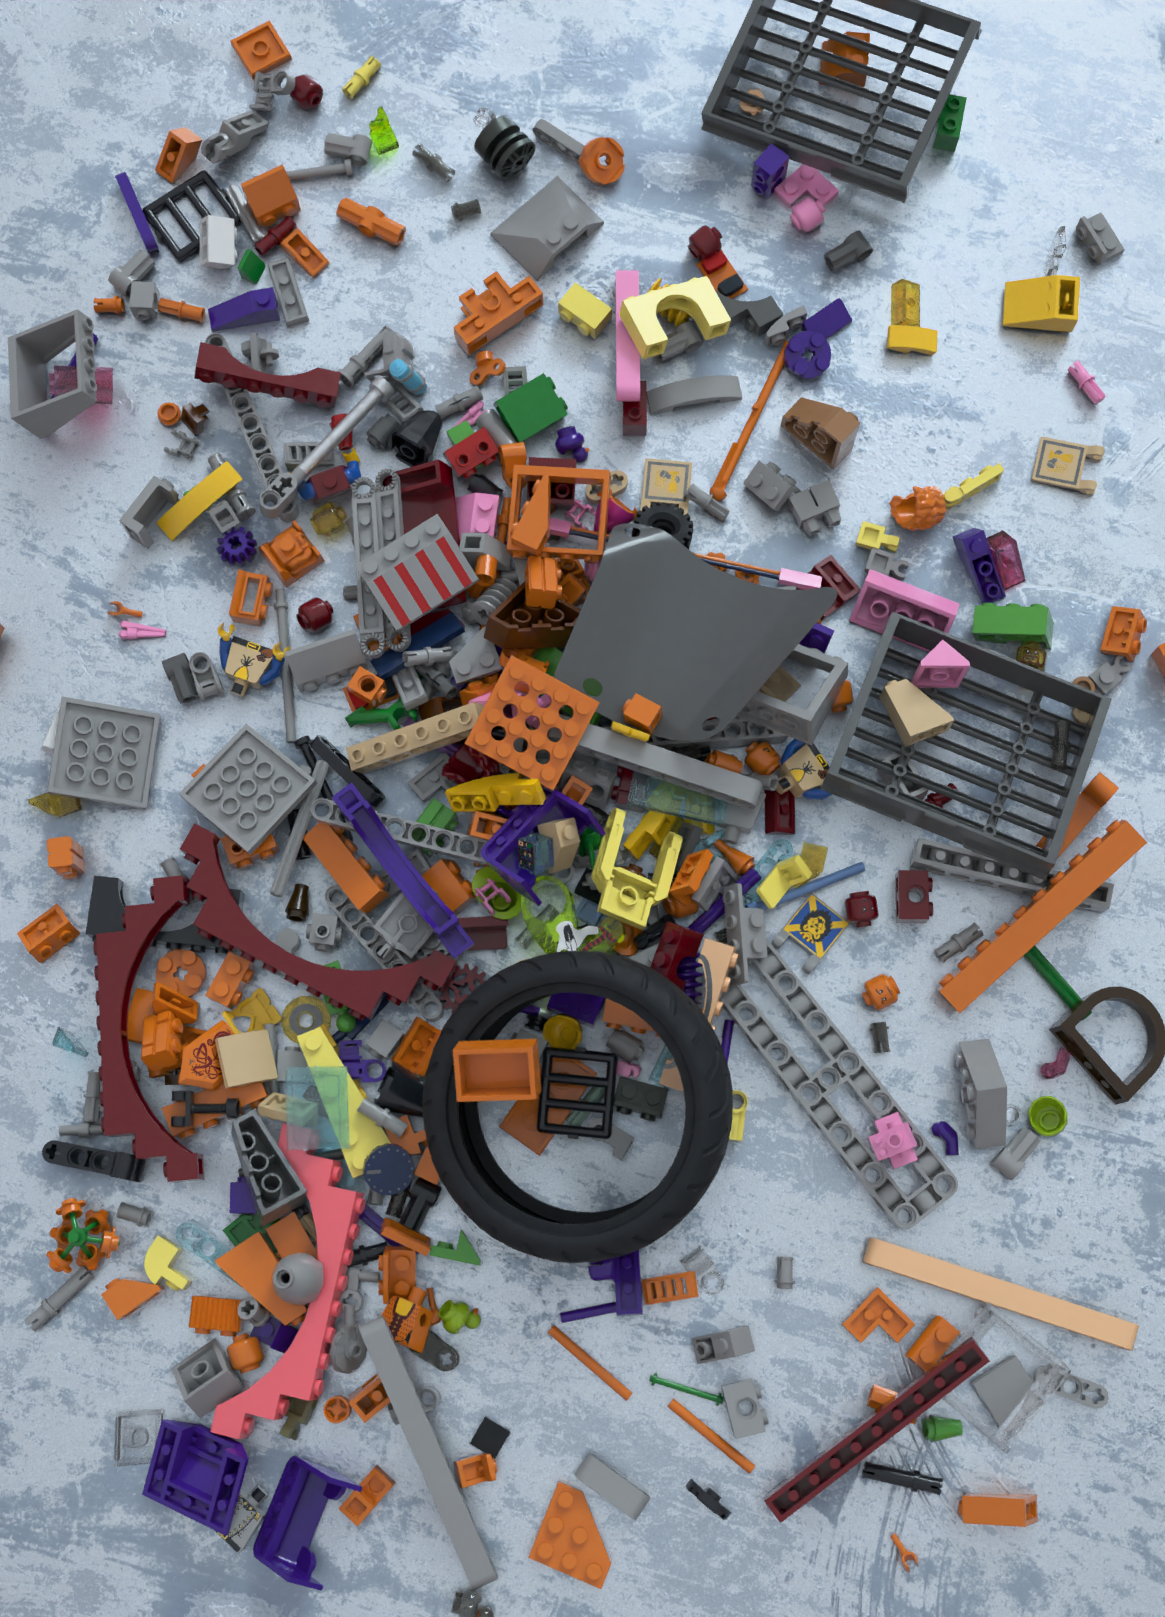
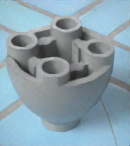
[272,1253,324,1305]

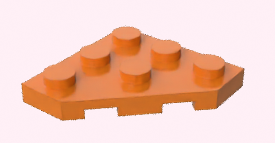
[528,1481,611,1589]

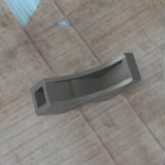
[714,289,783,337]

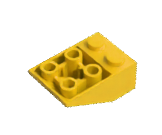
[1002,275,1080,332]

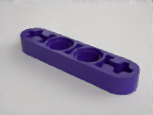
[115,172,159,253]

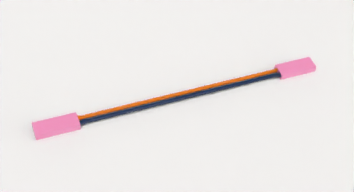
[550,517,822,590]

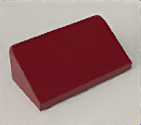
[764,790,795,835]

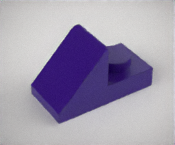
[250,1316,299,1353]

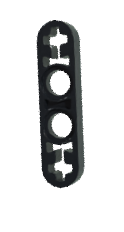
[310,735,385,808]

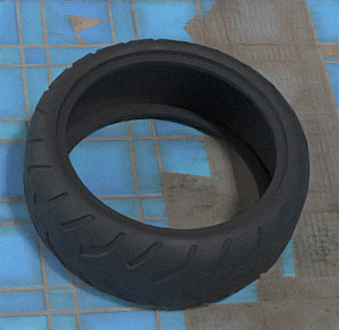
[422,951,733,1263]

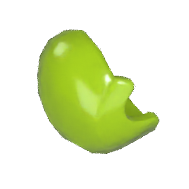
[1028,1096,1068,1137]

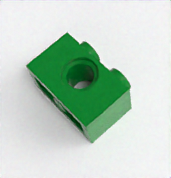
[932,94,967,152]

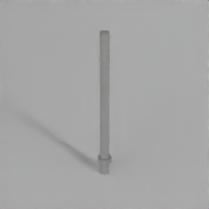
[274,588,296,743]

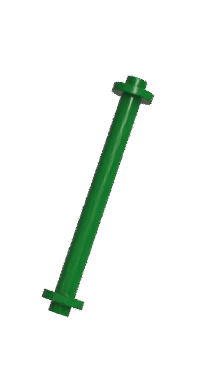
[649,1373,724,1406]

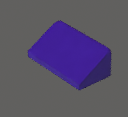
[801,298,852,340]

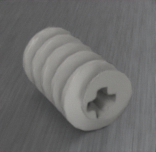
[471,577,518,626]

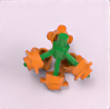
[46,1198,120,1273]

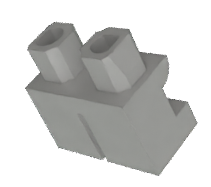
[786,480,841,537]

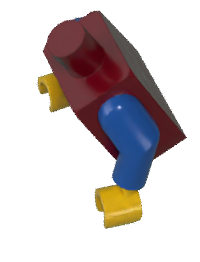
[288,448,361,505]

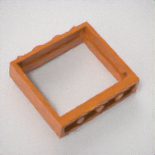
[507,465,611,564]

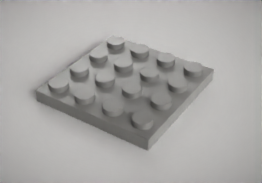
[47,696,160,809]
[179,724,318,855]

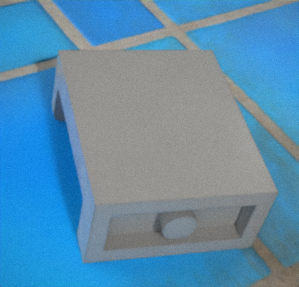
[119,476,179,549]

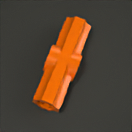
[336,197,406,246]

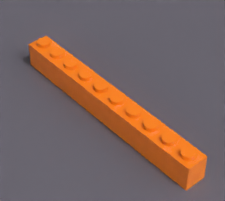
[937,819,1147,1013]

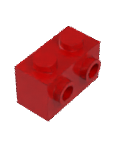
[443,427,499,479]

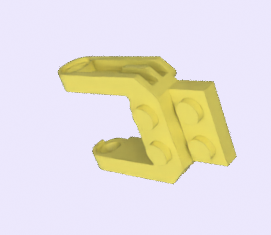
[591,807,682,930]

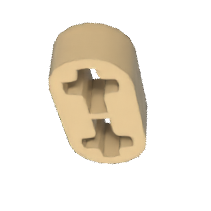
[586,470,628,504]

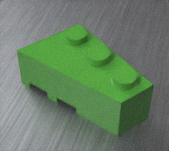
[972,603,1054,650]

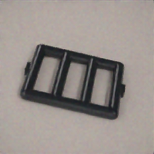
[142,170,241,260]
[537,1047,618,1139]

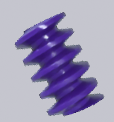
[677,953,703,1005]

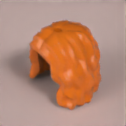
[889,486,946,531]

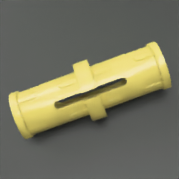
[342,56,381,99]

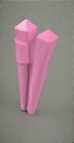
[452,401,487,428]
[118,621,166,639]

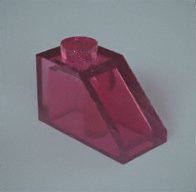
[987,530,1026,590]

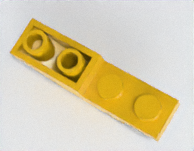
[445,773,546,812]
[623,781,685,860]

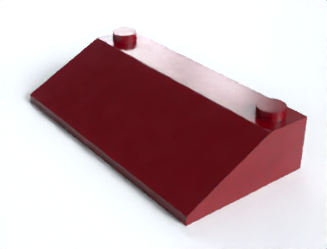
[383,459,466,609]

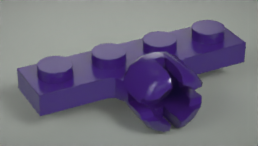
[588,1250,643,1317]

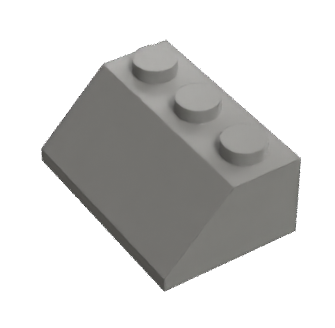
[285,629,368,692]

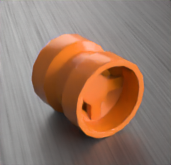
[323,1395,352,1423]

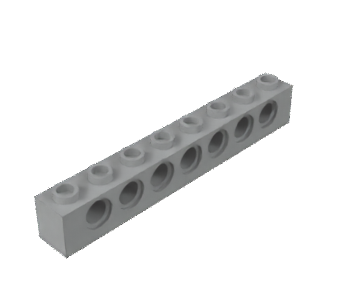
[910,838,1114,913]

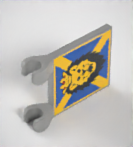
[771,893,850,974]

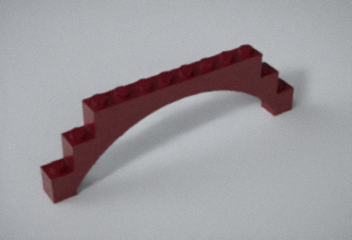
[180,823,458,1021]
[93,875,204,1183]

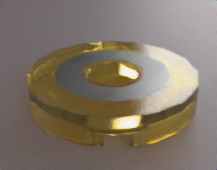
[281,996,331,1045]

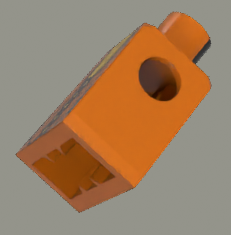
[381,1286,433,1354]

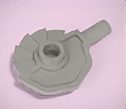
[329,1303,367,1374]

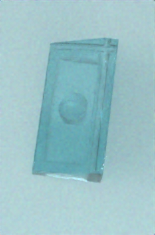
[52,1027,89,1057]

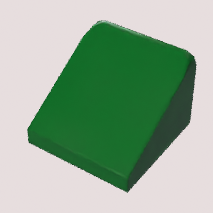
[238,249,266,284]

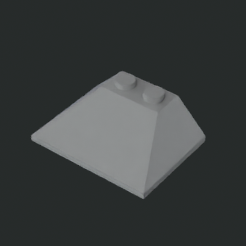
[490,176,604,281]

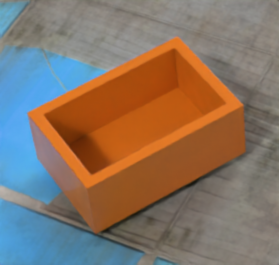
[453,1039,541,1102]

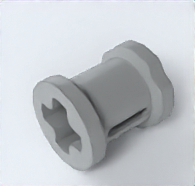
[237,1297,271,1327]

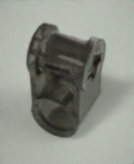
[409,1330,460,1372]

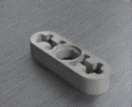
[532,119,585,165]
[1033,1366,1108,1408]

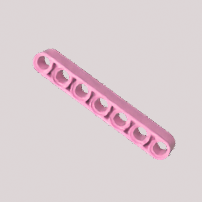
[615,270,640,402]

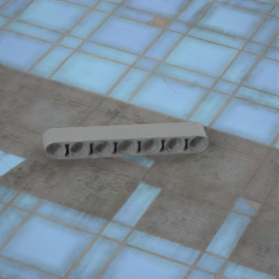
[325,885,444,1022]

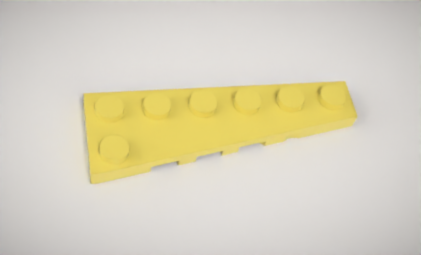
[297,1027,391,1178]

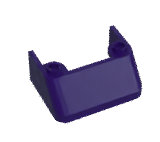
[481,786,606,906]
[253,1456,362,1591]

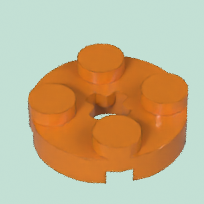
[579,137,625,185]
[156,949,207,998]

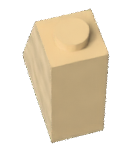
[879,679,954,747]

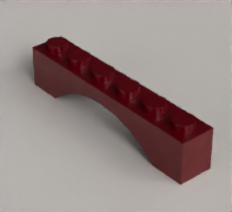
[194,342,341,408]

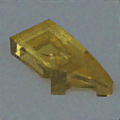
[28,793,82,818]
[794,842,828,888]

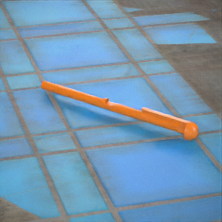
[709,341,789,501]

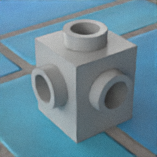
[306,913,343,952]

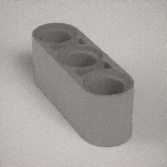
[574,1453,651,1520]

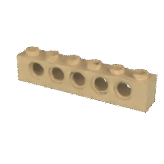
[346,702,484,774]

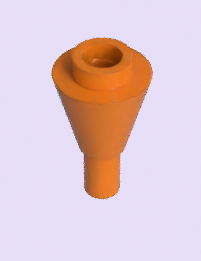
[713,838,755,876]

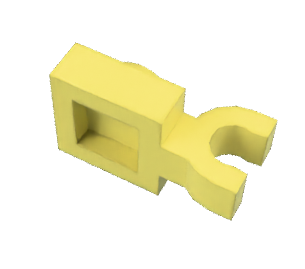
[856,521,900,553]

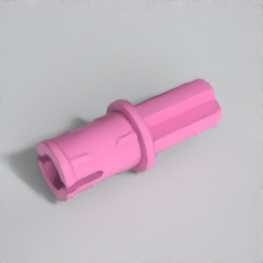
[1067,361,1105,404]

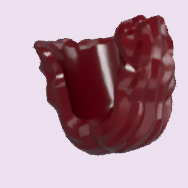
[441,744,499,785]

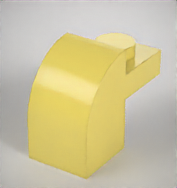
[144,1235,192,1291]

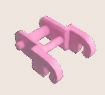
[563,500,596,530]
[475,878,511,916]
[616,1059,641,1077]

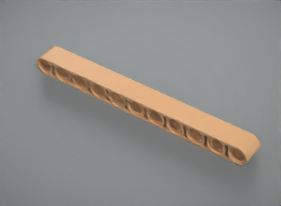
[863,1237,1139,1351]

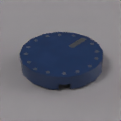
[363,1143,415,1195]

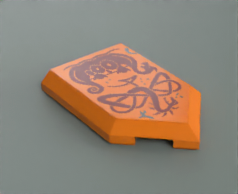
[178,1020,234,1090]

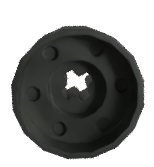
[474,115,536,179]

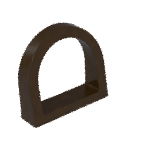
[1049,987,1165,1105]

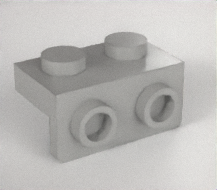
[743,460,801,511]

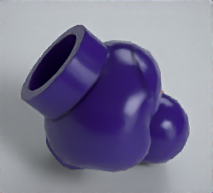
[555,426,590,463]

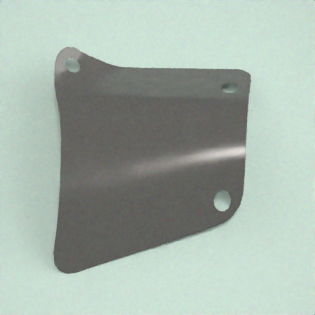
[554,523,837,741]

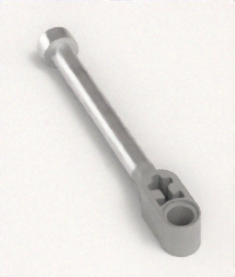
[259,376,394,519]

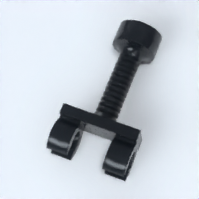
[171,1091,240,1127]

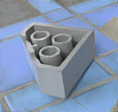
[955,1039,1007,1149]

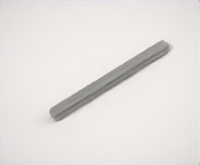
[270,760,329,897]

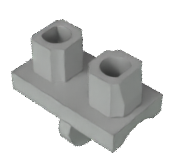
[241,332,279,374]

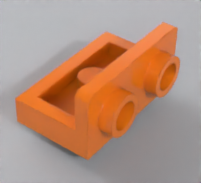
[391,1016,441,1077]

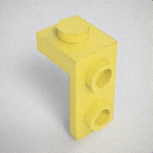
[756,854,813,909]

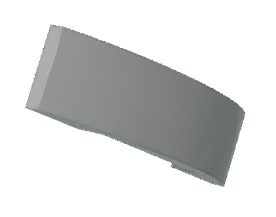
[647,375,742,415]

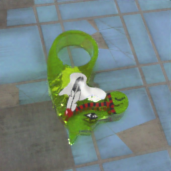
[521,876,626,954]

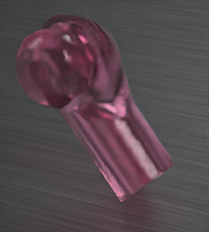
[1040,1048,1071,1079]

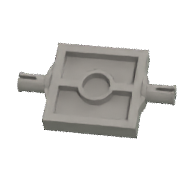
[372,889,438,960]

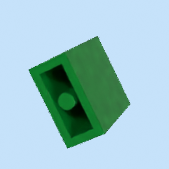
[493,373,568,442]

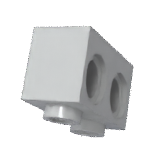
[559,758,617,809]

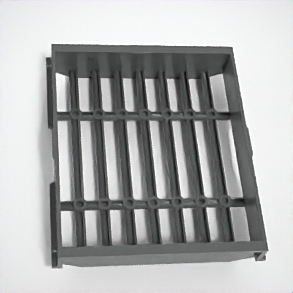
[701,0,982,203]
[820,612,1112,880]

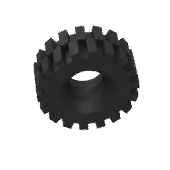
[631,502,694,549]

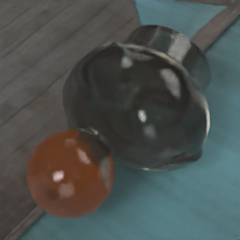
[451,1589,494,1617]

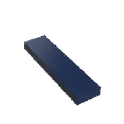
[370,612,465,680]

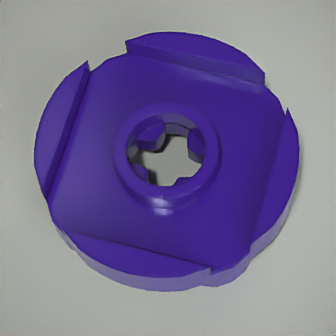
[784,331,831,379]

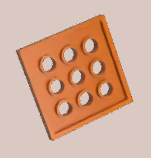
[464,655,600,791]

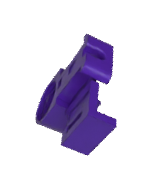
[339,1040,387,1083]

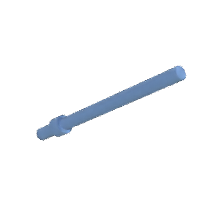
[745,862,865,910]

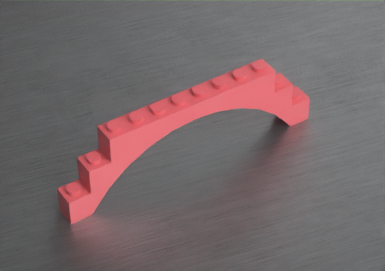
[210,1123,365,1439]

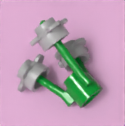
[572,828,628,890]

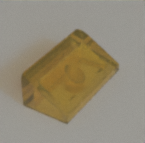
[891,279,920,327]

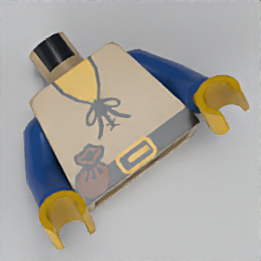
[218,623,291,697]
[776,732,832,800]

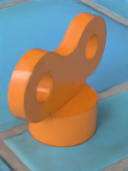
[470,351,506,386]

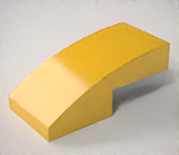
[887,325,938,355]

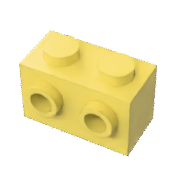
[558,282,612,339]

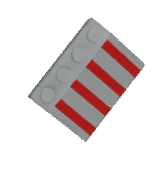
[355,514,479,632]

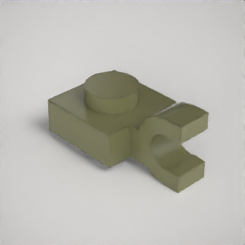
[279,1396,318,1441]

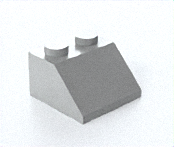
[172,1338,244,1418]

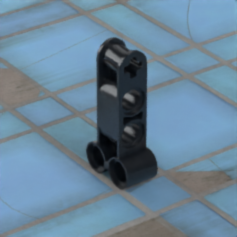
[42,1141,146,1183]

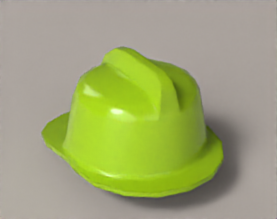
[472,867,524,920]

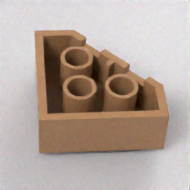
[781,397,860,470]

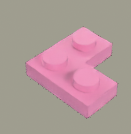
[774,164,839,208]

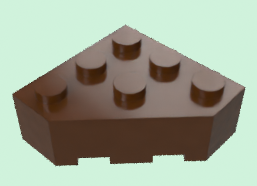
[483,581,581,649]

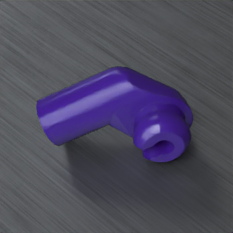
[932,1121,959,1156]

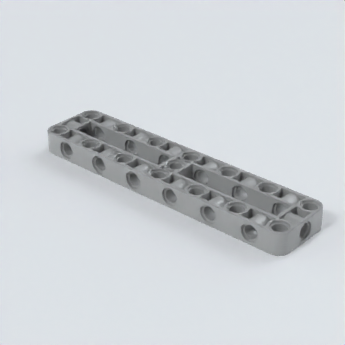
[702,938,958,1229]

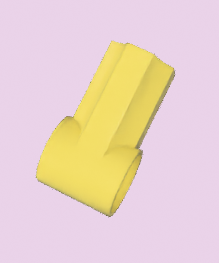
[729,1090,748,1141]

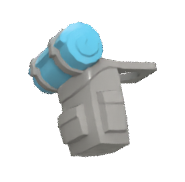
[364,332,427,395]

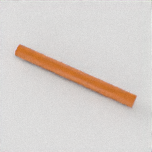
[547,1325,632,1401]
[667,1398,755,1474]

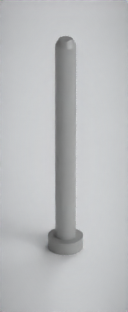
[253,159,353,181]

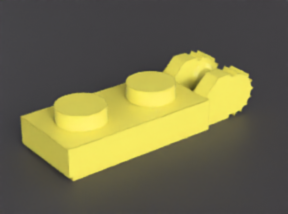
[944,463,1004,509]

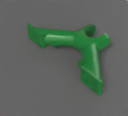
[345,673,424,730]

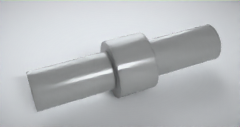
[59,1122,104,1138]

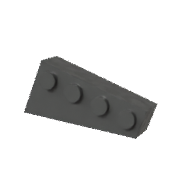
[231,1109,307,1228]

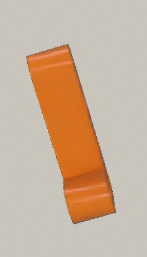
[1035,772,1119,859]

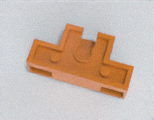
[453,271,544,356]

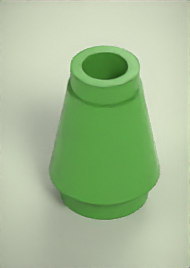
[922,1415,963,1442]

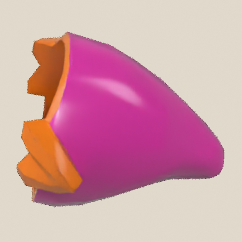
[593,489,638,533]

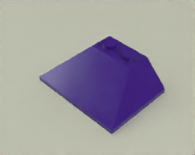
[142,1419,249,1536]

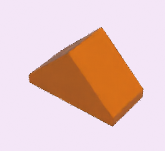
[152,981,198,1024]

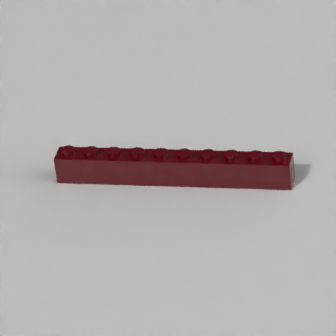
[764,1336,990,1523]

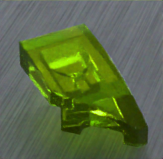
[369,106,399,156]

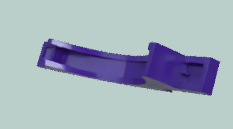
[331,782,474,960]

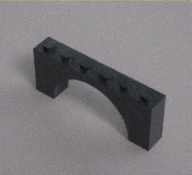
[85,876,245,955]

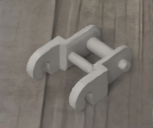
[164,429,199,459]

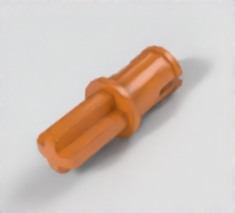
[158,298,205,323]

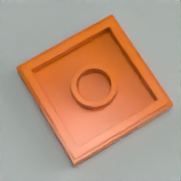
[230,20,292,80]

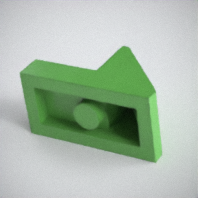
[429,1230,482,1266]

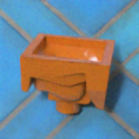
[258,520,325,588]

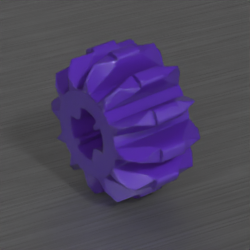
[216,526,257,567]

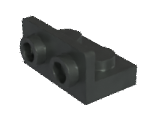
[614,1076,668,1122]

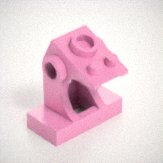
[868,1112,918,1169]

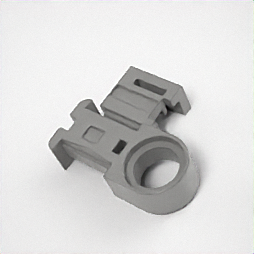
[249,71,295,112]

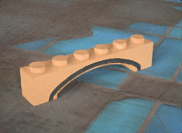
[659,938,739,1092]

